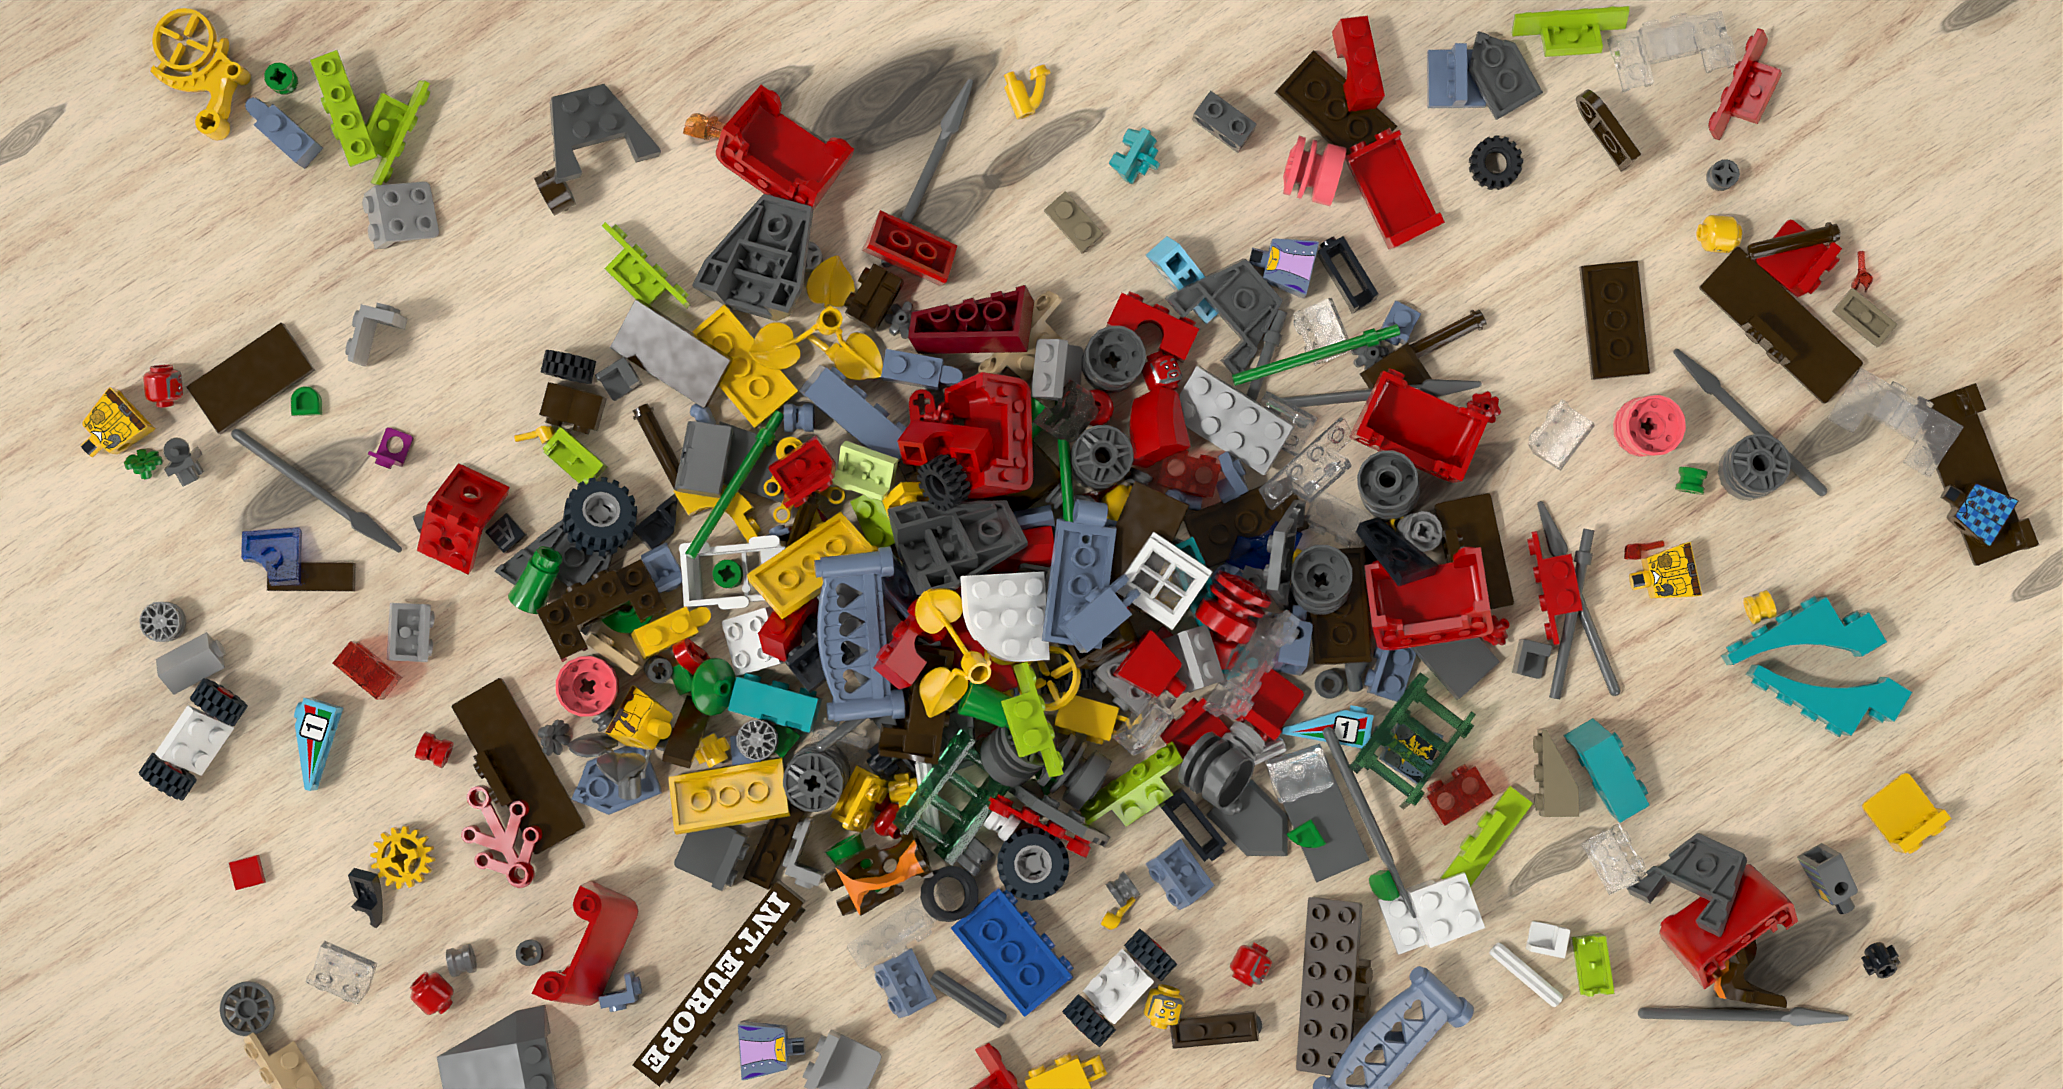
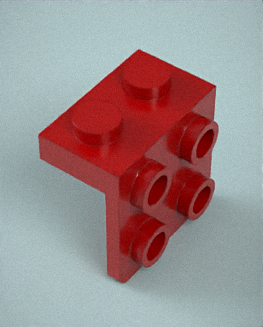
[1755,219,1842,298]
[768,435,836,508]
[1226,662,1304,742]
[1158,697,1231,760]

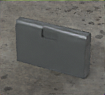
[674,421,734,498]

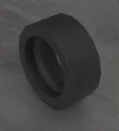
[920,866,978,922]

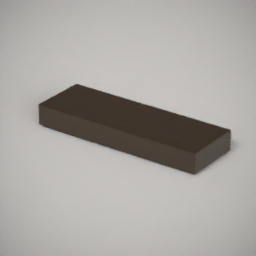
[267,562,356,592]
[662,695,711,769]
[743,804,805,890]
[1170,1010,1260,1049]

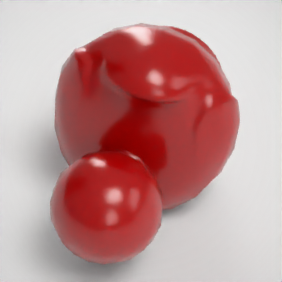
[872,793,910,840]

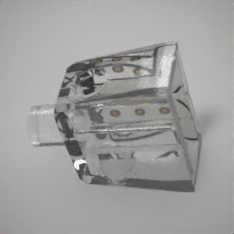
[1112,690,1176,756]

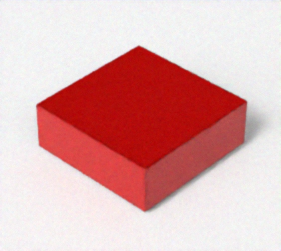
[229,855,266,891]

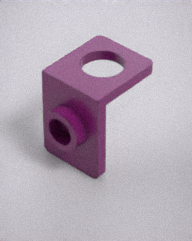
[367,427,413,469]

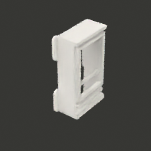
[679,535,787,609]

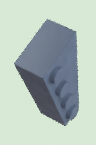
[798,365,906,460]

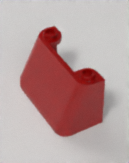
[716,85,854,211]
[1349,369,1490,483]
[945,372,1033,501]
[1364,547,1494,650]
[1659,864,1798,990]
[531,881,639,1006]

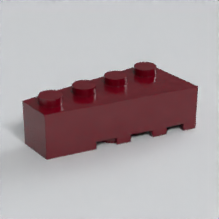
[908,285,1035,354]

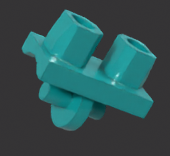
[1109,127,1160,184]

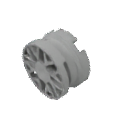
[1396,511,1442,552]
[139,602,186,642]
[736,720,779,760]
[1221,721,1266,761]

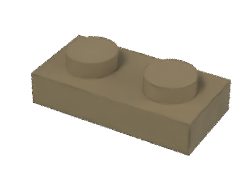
[1044,191,1103,254]
[1832,288,1897,348]

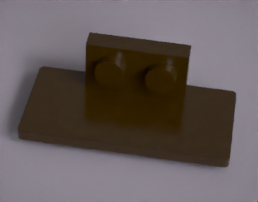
[1434,493,1514,610]

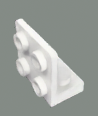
[722,607,785,676]

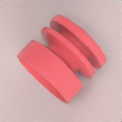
[1283,136,1346,206]
[1613,395,1686,457]
[556,656,619,717]

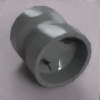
[954,836,994,876]

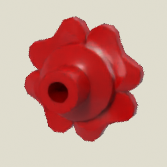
[1467,391,1501,423]
[924,402,954,425]
[1482,615,1510,646]

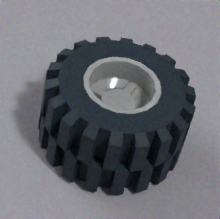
[563,477,638,556]
[997,828,1069,901]

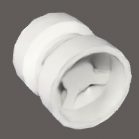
[982,811,1022,841]

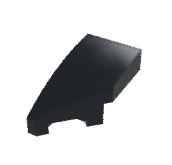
[634,493,678,550]
[348,868,383,928]

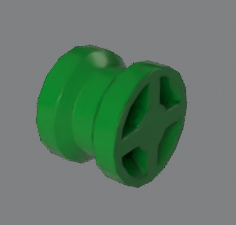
[264,62,298,95]
[1675,467,1708,495]
[712,560,743,589]

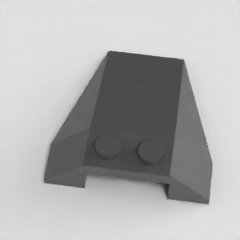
[692,194,814,322]
[888,500,1028,595]
[437,1005,557,1089]

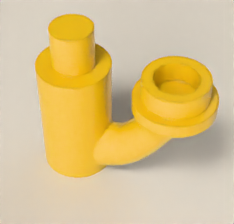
[1004,64,1051,120]

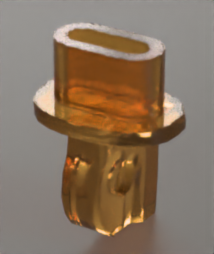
[683,113,727,140]

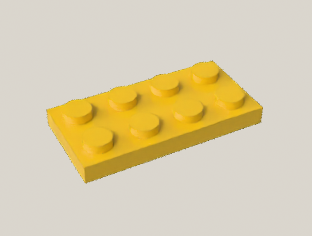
[692,304,799,429]
[747,512,876,619]
[668,758,790,835]

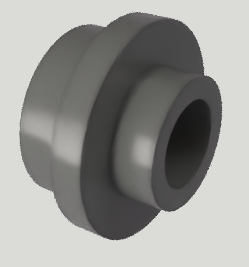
[1315,670,1344,699]

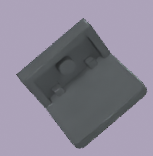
[674,826,750,891]

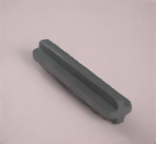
[930,970,1007,1028]

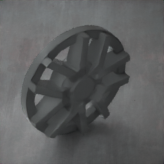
[220,981,276,1036]

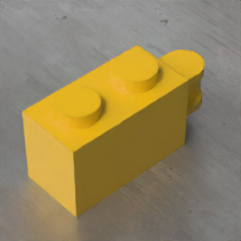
[631,606,711,660]
[1054,692,1136,745]
[1025,1053,1107,1089]

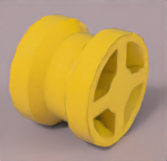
[1743,590,1777,624]

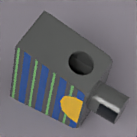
[1797,843,1858,914]

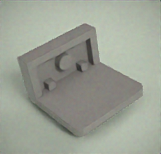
[362,182,439,250]
[345,303,408,366]
[1031,339,1083,403]
[1162,625,1225,694]
[1091,633,1151,712]
[782,817,825,889]
[803,1030,882,1089]

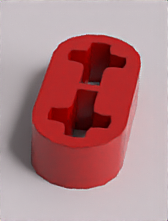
[909,389,936,422]
[672,638,710,675]

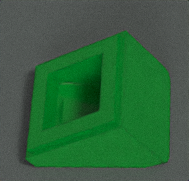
[671,664,694,695]

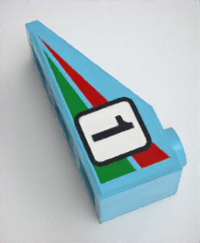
[1146,236,1218,324]
[294,698,343,791]
[1280,705,1374,749]

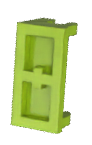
[543,427,608,484]
[1571,933,1615,997]

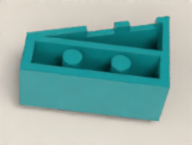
[728,673,823,733]
[1563,718,1650,823]

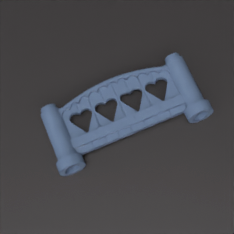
[814,547,905,722]
[1313,966,1474,1089]

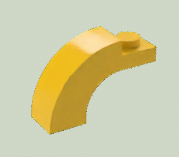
[673,485,762,543]

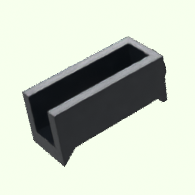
[1317,236,1379,314]
[1159,787,1227,862]

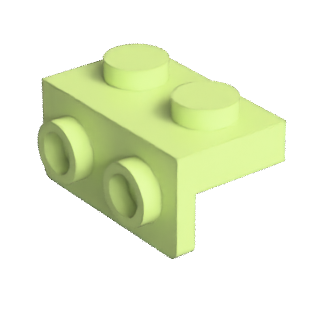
[832,441,898,500]

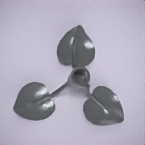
[567,727,673,800]

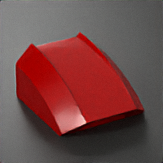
[1129,387,1191,468]
[987,526,1054,575]

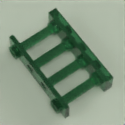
[1348,672,1476,810]
[892,729,1010,866]

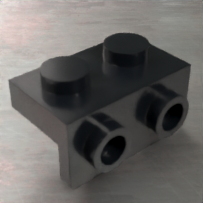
[785,630,855,694]

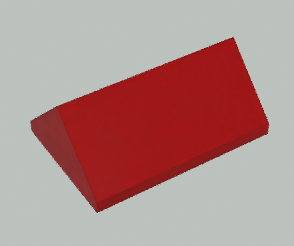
[862,210,958,286]

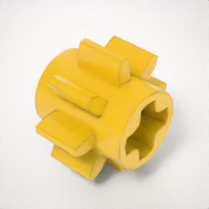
[695,733,731,768]
[888,772,920,808]

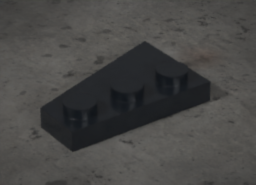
[1356,517,1439,587]

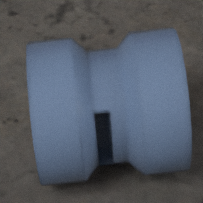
[784,403,815,432]

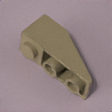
[1533,729,1579,817]

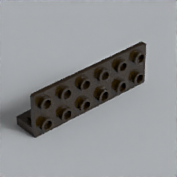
[1912,383,2039,566]

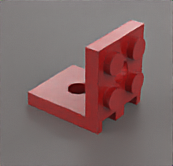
[417,463,510,575]

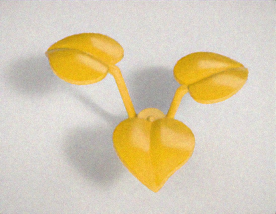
[749,255,883,380]
[915,588,1014,718]

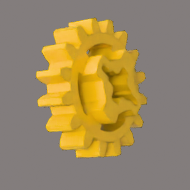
[370,826,435,889]

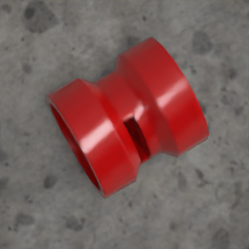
[415,731,454,768]

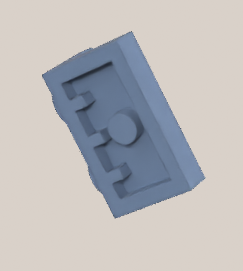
[1364,645,1416,703]
[1146,839,1215,910]
[873,948,937,1018]

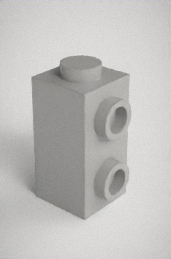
[156,632,226,695]

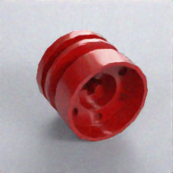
[1194,570,1272,645]

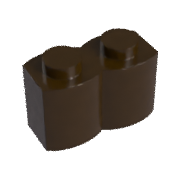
[539,382,607,435]

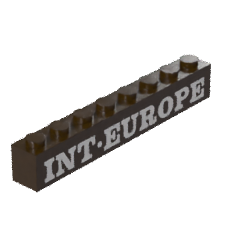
[632,880,806,1087]

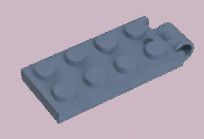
[1042,499,1116,649]

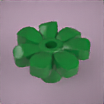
[124,449,163,480]

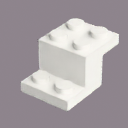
[1377,872,1485,955]

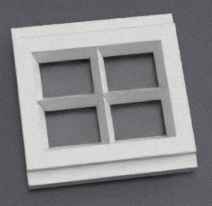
[1117,532,1212,630]

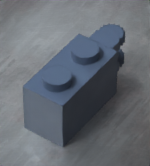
[245,97,323,169]
[881,349,964,391]
[1058,574,1141,653]

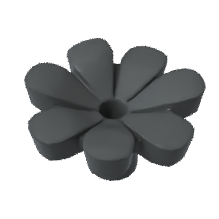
[885,301,919,339]
[1351,341,1389,370]
[538,719,571,756]

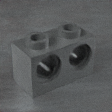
[1192,90,1257,153]

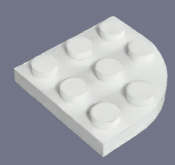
[960,572,1050,662]

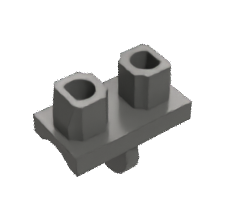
[163,437,204,487]

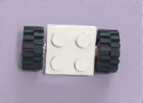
[138,678,248,801]
[1062,928,1177,1047]

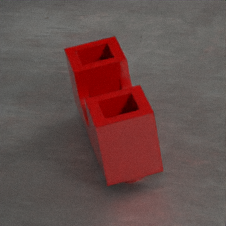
[1332,15,1385,112]
[1106,291,1199,363]
[897,420,995,473]
[758,597,819,662]
[873,598,954,690]

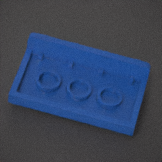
[951,887,1074,1017]

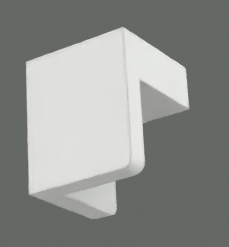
[1526,921,1570,959]

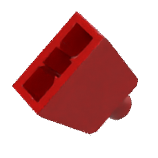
[1113,630,1187,698]

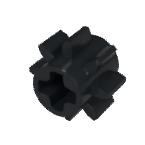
[866,742,901,777]
[1861,942,1900,979]

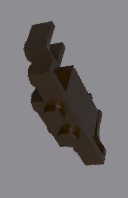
[536,559,667,662]
[877,641,954,765]

